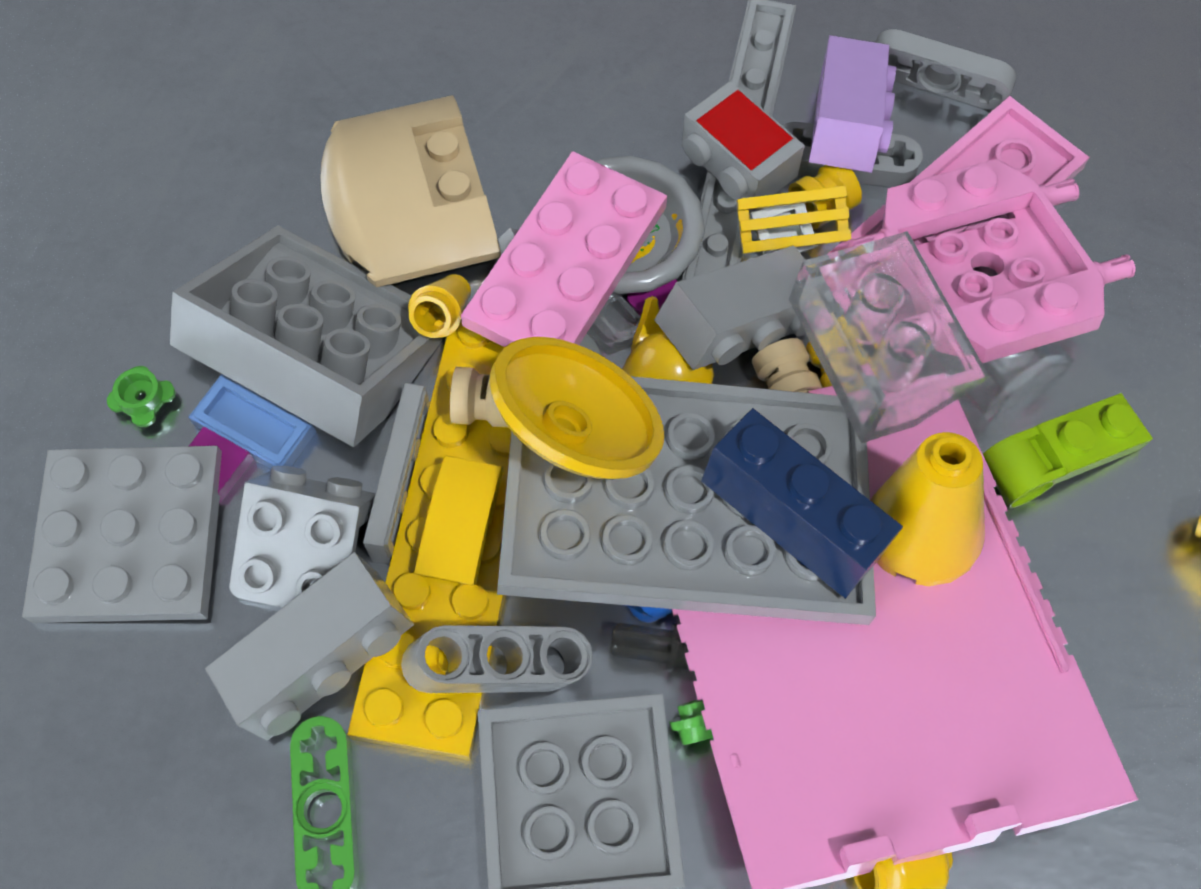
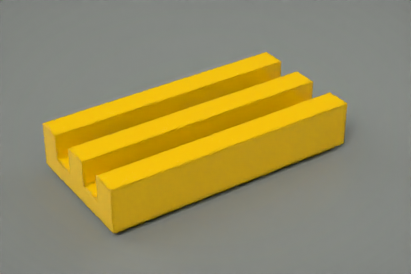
[736,185,852,254]

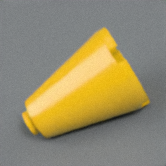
[870,432,985,587]

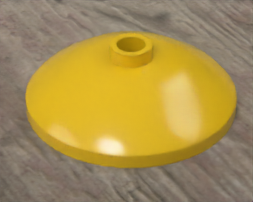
[490,337,664,479]

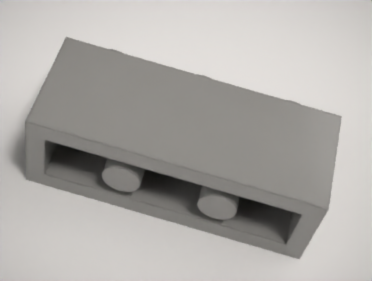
[654,246,833,370]
[205,552,414,741]

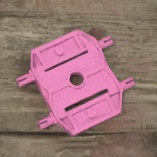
[848,159,1136,363]

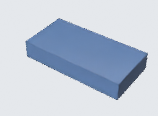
[188,374,316,469]

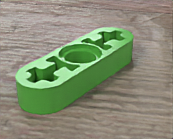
[290,716,359,889]

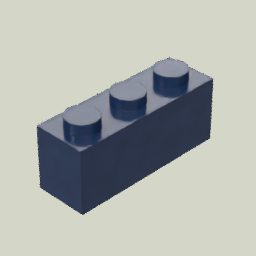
[701,408,903,599]

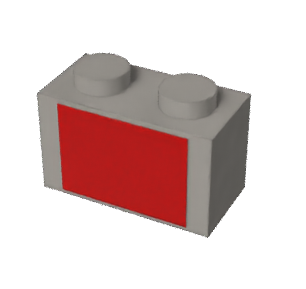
[681,80,805,211]

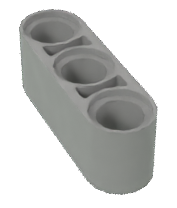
[401,625,593,693]

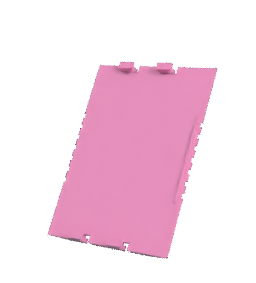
[672,373,1138,889]

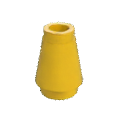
[408,274,471,338]

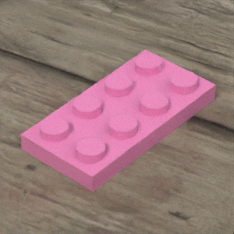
[461,151,667,347]

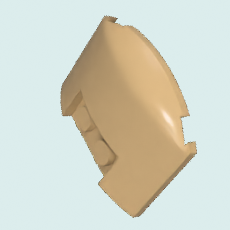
[320,95,501,287]

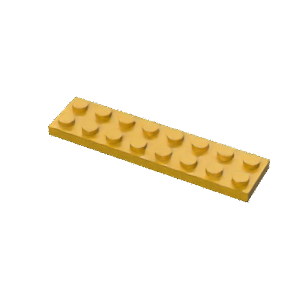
[347,320,512,761]

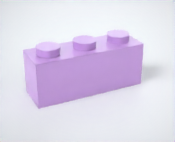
[809,35,896,173]

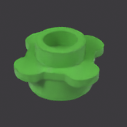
[107,366,176,428]

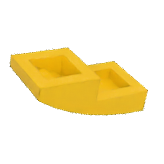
[414,455,503,585]

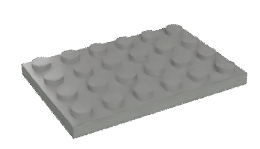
[497,376,876,625]

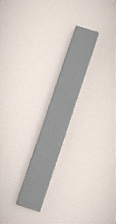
[682,0,797,280]

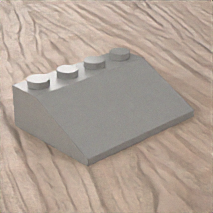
[170,225,444,447]

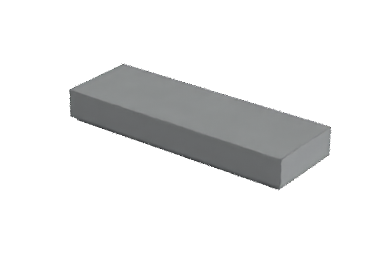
[363,383,430,565]

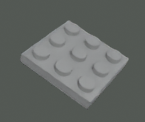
[22,446,222,623]
[478,693,685,889]

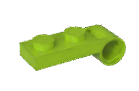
[983,393,1153,508]

